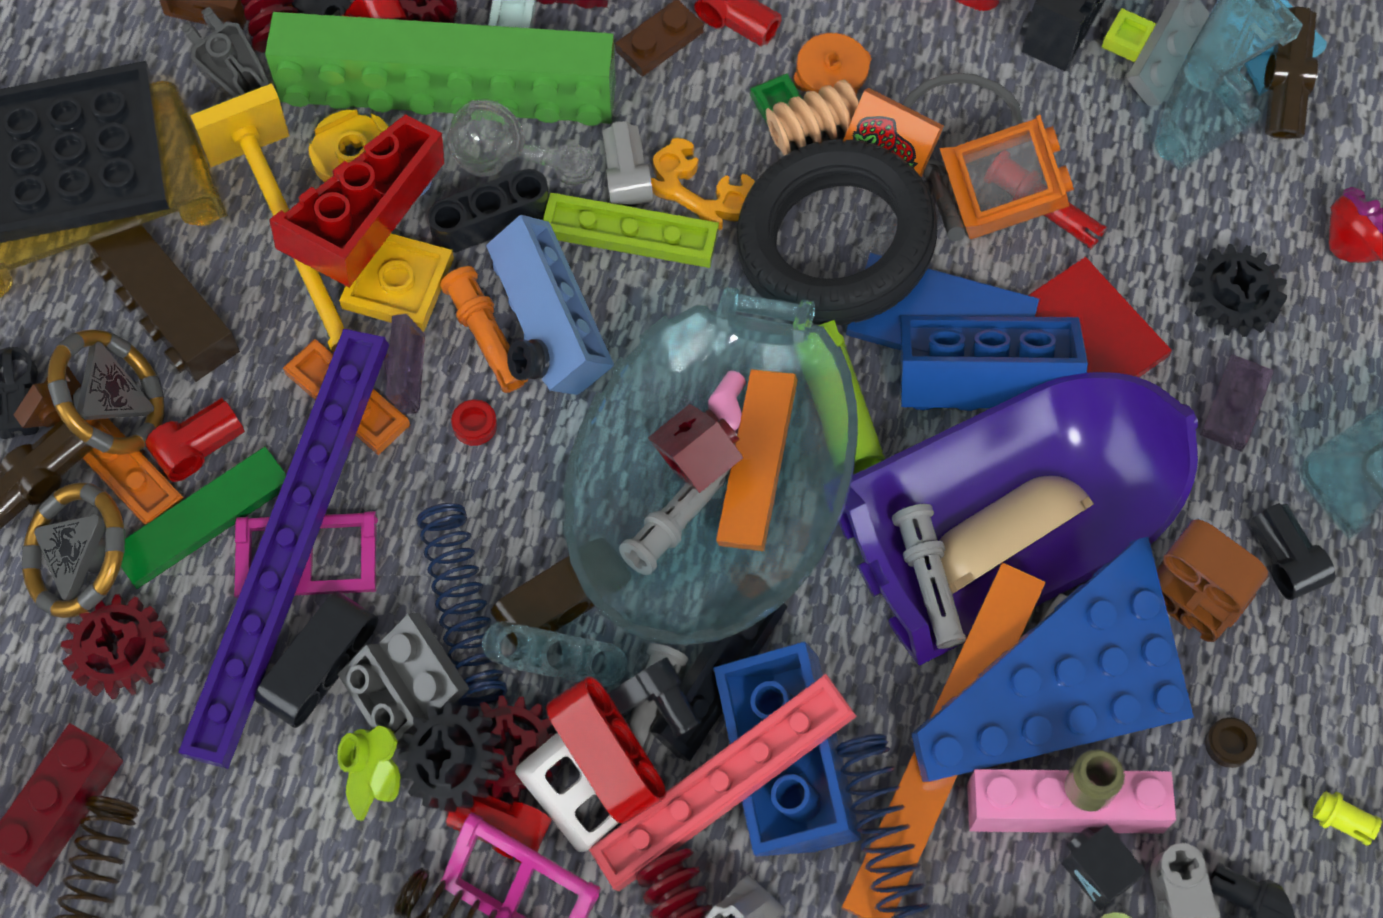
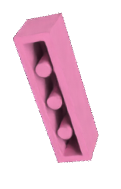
[967,769,1176,834]

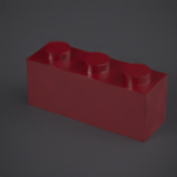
[0,723,124,887]

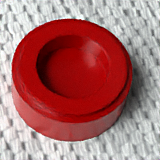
[451,399,497,446]

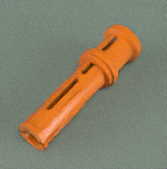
[440,266,528,393]

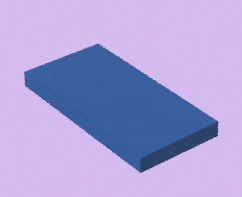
[846,253,1039,357]

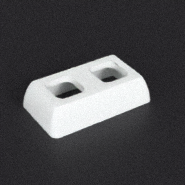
[516,733,619,852]

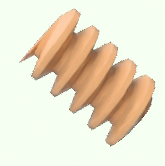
[766,80,859,156]

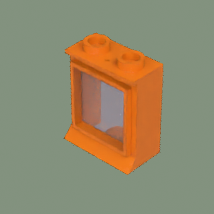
[940,115,1074,239]

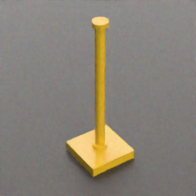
[190,83,345,353]

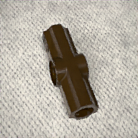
[1264,6,1318,140]
[0,420,94,529]

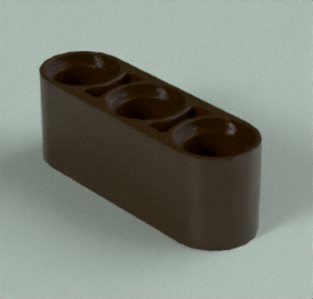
[490,539,630,652]

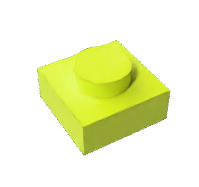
[1102,8,1156,62]

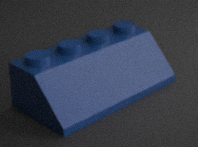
[900,316,1088,411]
[714,641,862,857]

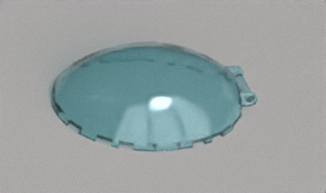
[562,287,858,645]

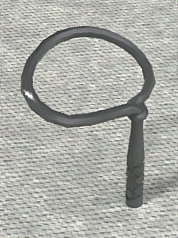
[901,73,1022,241]

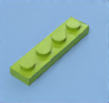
[543,192,719,268]

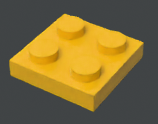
[339,234,454,332]

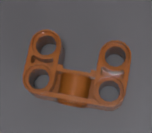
[1156,519,1269,642]

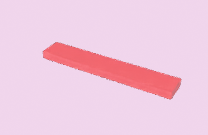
[589,674,857,892]

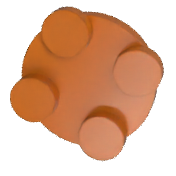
[793,33,871,97]

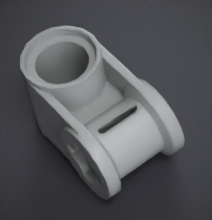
[1149,843,1221,918]

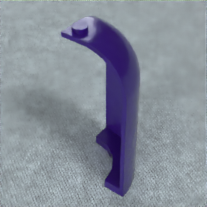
[828,372,1198,666]

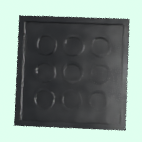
[0,61,170,243]

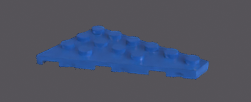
[911,536,1194,782]

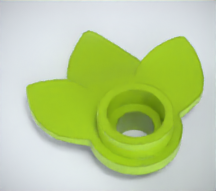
[337,726,401,821]

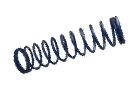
[416,503,508,707]
[835,734,931,918]

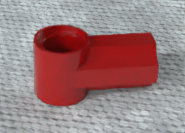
[694,0,782,47]
[145,398,245,482]
[445,795,552,864]

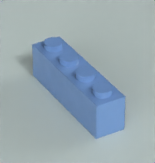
[486,215,615,395]

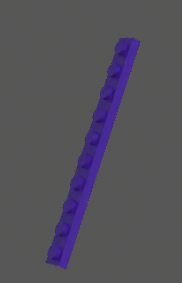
[178,329,389,769]

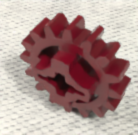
[61,594,170,699]
[471,696,561,802]

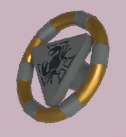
[48,329,164,454]
[22,483,125,618]

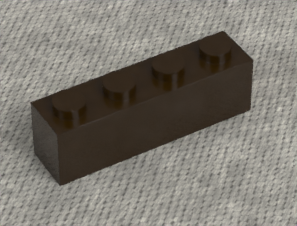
[88,216,240,382]

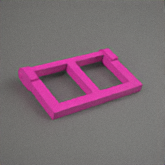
[234,511,378,598]
[441,812,601,918]

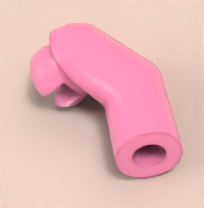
[708,371,746,435]

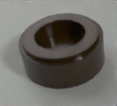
[1205,717,1257,768]

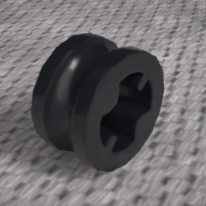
[507,339,550,380]

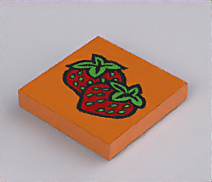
[843,88,944,177]

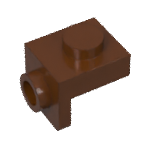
[14,365,81,428]

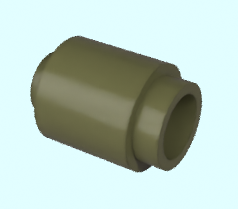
[1065,750,1124,812]

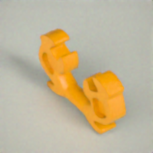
[651,138,755,230]

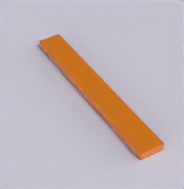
[841,562,1046,918]

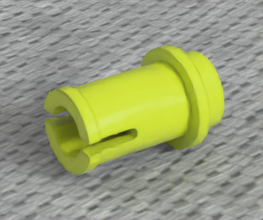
[1313,791,1382,846]

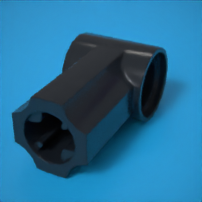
[1249,503,1335,600]

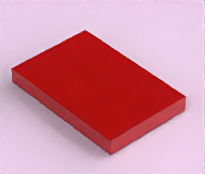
[1028,256,1172,377]

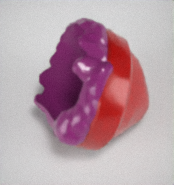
[1328,187,1383,263]

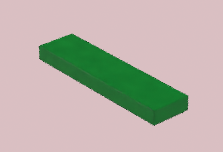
[121,446,286,589]

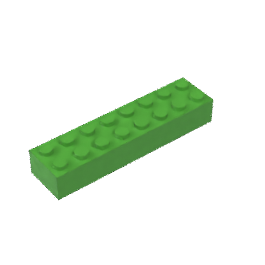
[265,12,616,126]

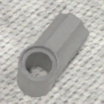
[602,121,653,206]
[705,875,786,918]

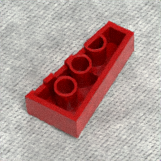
[269,114,444,288]

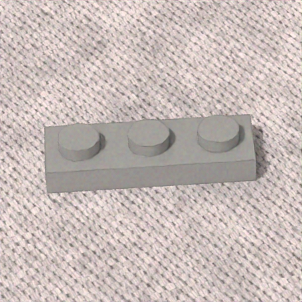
[1126,0,1211,106]

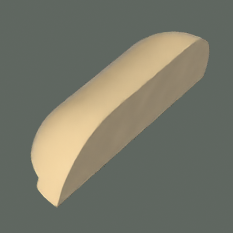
[935,476,1094,594]

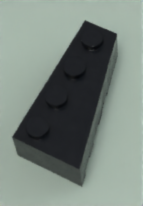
[1020,0,1106,72]

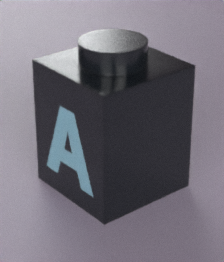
[1061,824,1147,911]

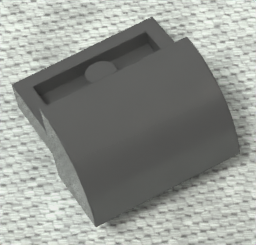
[337,613,469,749]

